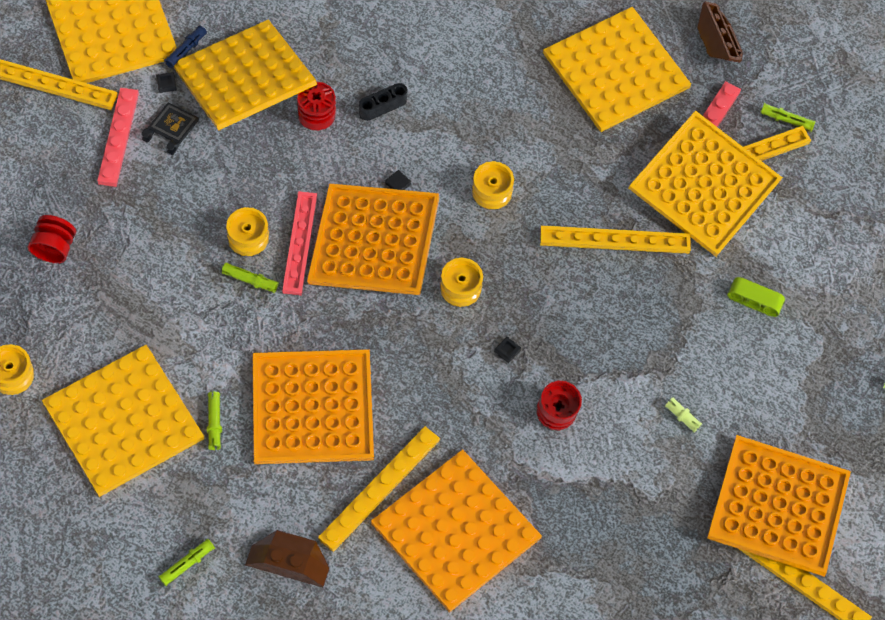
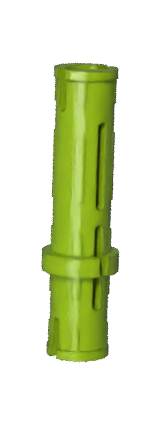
[760,103,816,132]
[222,262,279,293]
[206,391,222,450]
[158,538,215,586]

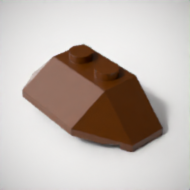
[697,1,743,63]
[245,530,329,588]

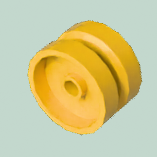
[472,161,514,210]
[226,207,269,256]
[440,257,483,307]
[0,344,34,395]

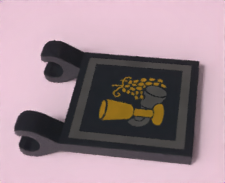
[142,102,199,155]

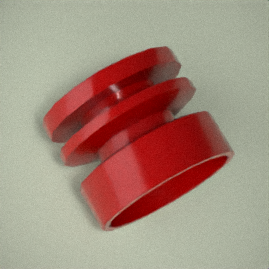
[297,82,336,131]
[27,215,76,264]
[536,380,582,431]

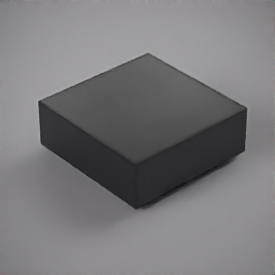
[156,72,177,93]
[385,170,411,190]
[494,336,521,363]

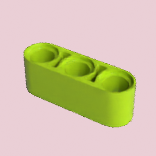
[727,277,785,317]

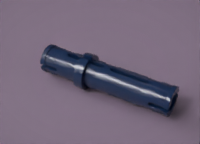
[164,25,207,68]

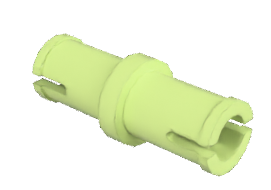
[665,397,702,433]

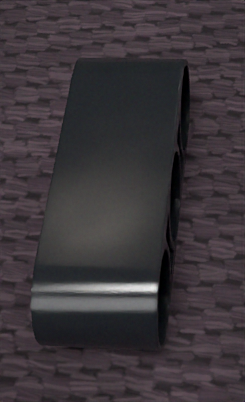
[359,83,408,121]

